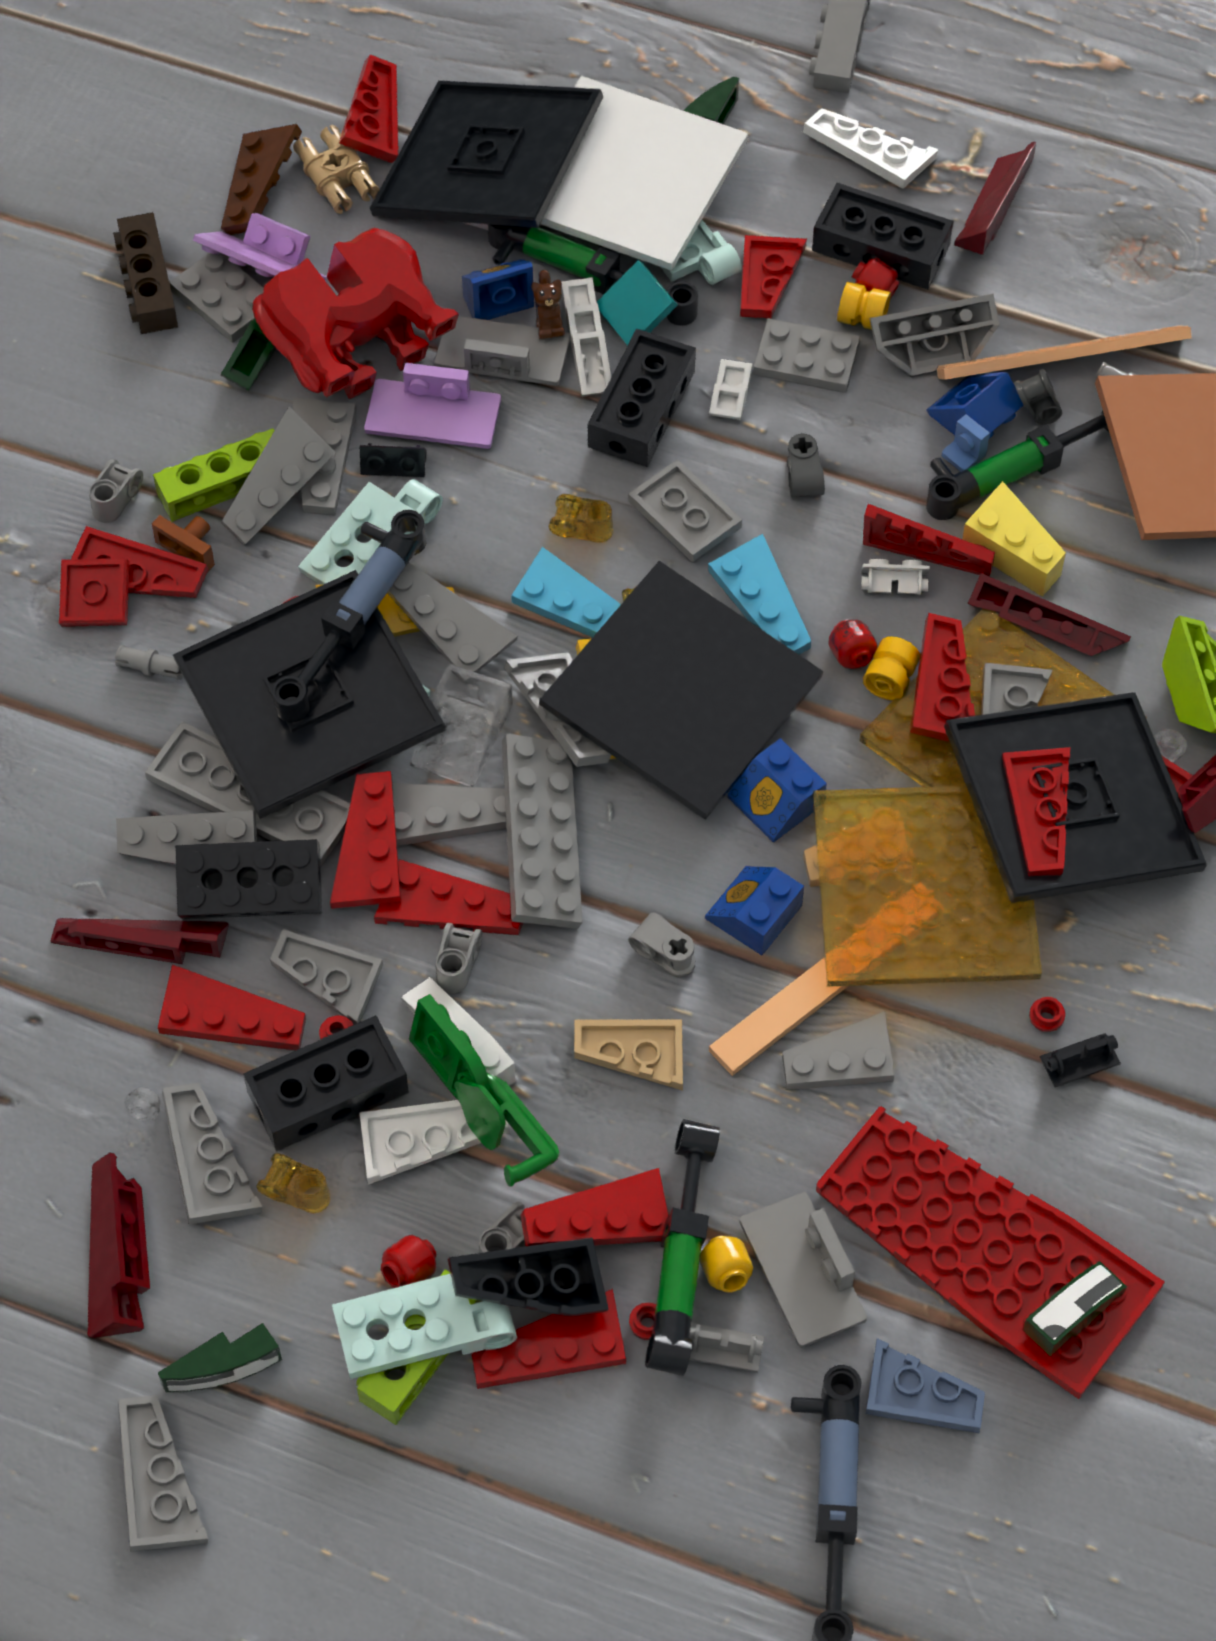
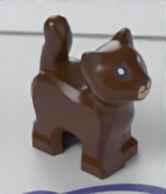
[531,270,565,339]

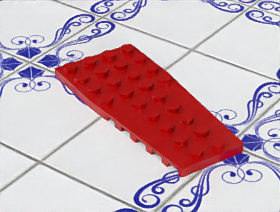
[816,1106,1165,1399]

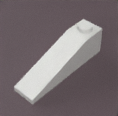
[401,977,516,1086]

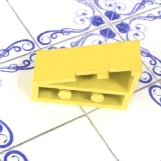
[962,481,1066,597]

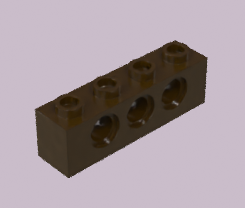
[113,212,178,334]

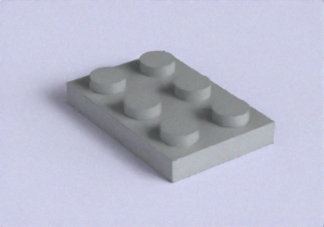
[169,253,264,343]
[753,318,860,393]
[628,459,742,563]

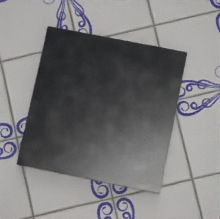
[370,81,604,228]
[539,561,824,820]
[173,570,446,819]
[944,692,1207,903]

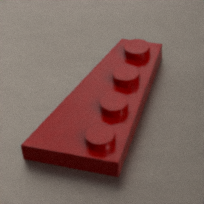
[60,526,209,598]
[909,613,975,742]
[330,771,401,909]
[158,964,306,1050]

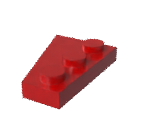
[740,235,807,318]

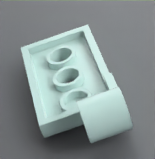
[661,220,742,285]
[298,479,443,585]
[332,1274,517,1379]

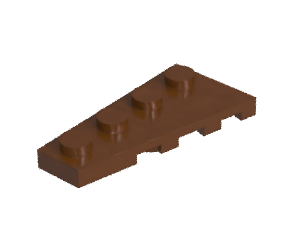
[221,124,302,235]

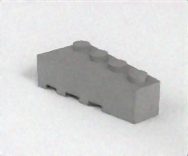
[809,0,871,93]

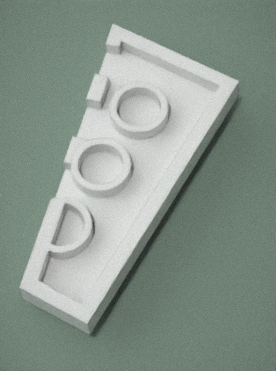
[803,108,938,189]
[360,1100,509,1185]

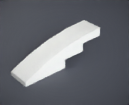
[561,278,611,397]

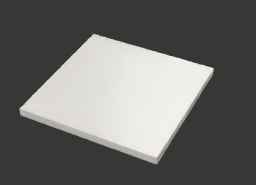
[540,76,748,271]

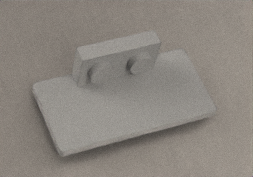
[435,316,570,386]
[740,1192,867,1348]

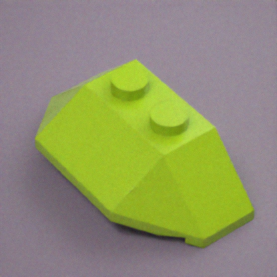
[1162,615,1216,734]

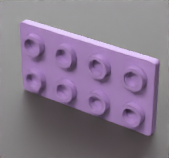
[193,213,327,281]
[364,363,501,449]

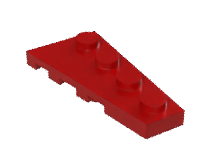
[338,54,398,163]
[863,504,995,577]
[1002,747,1070,876]
[374,859,523,935]
[520,1168,668,1247]
[471,1289,626,1389]

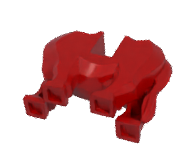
[252,228,459,399]

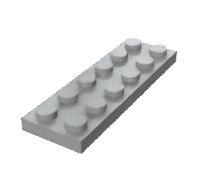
[145,721,350,866]
[502,733,583,929]

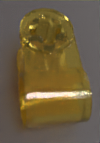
[548,494,614,543]
[256,1153,331,1213]

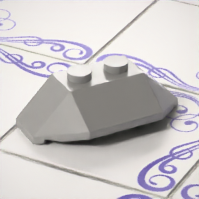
[870,293,1000,376]

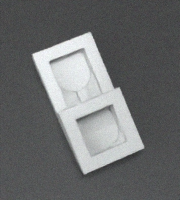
[709,359,753,420]

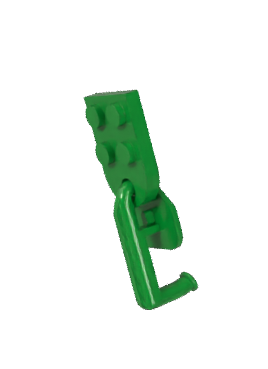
[409,994,559,1187]

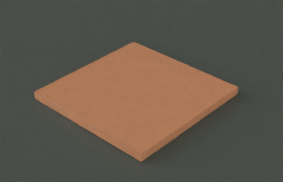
[1095,373,1216,540]

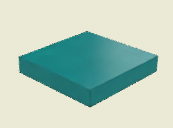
[596,260,677,346]

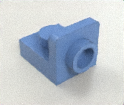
[942,414,990,472]

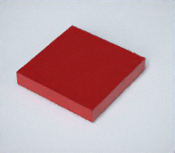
[59,558,129,627]

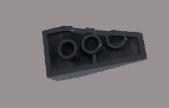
[448,1238,609,1317]

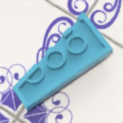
[708,534,811,655]
[511,547,621,638]

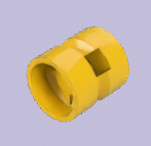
[837,282,891,330]
[863,636,920,701]

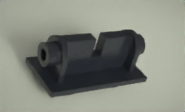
[360,443,427,477]
[1040,1033,1121,1088]

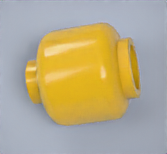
[700,1236,753,1293]

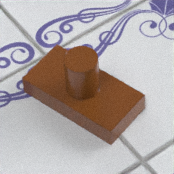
[152,515,215,572]

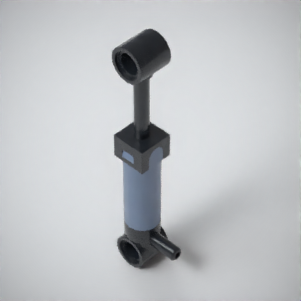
[272,510,427,722]
[791,1365,862,1641]

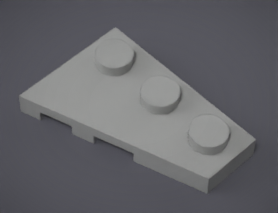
[981,663,1053,715]
[270,929,383,1024]
[782,1011,895,1090]

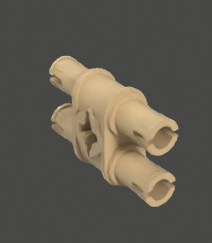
[293,125,380,214]

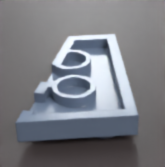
[866,1338,985,1433]

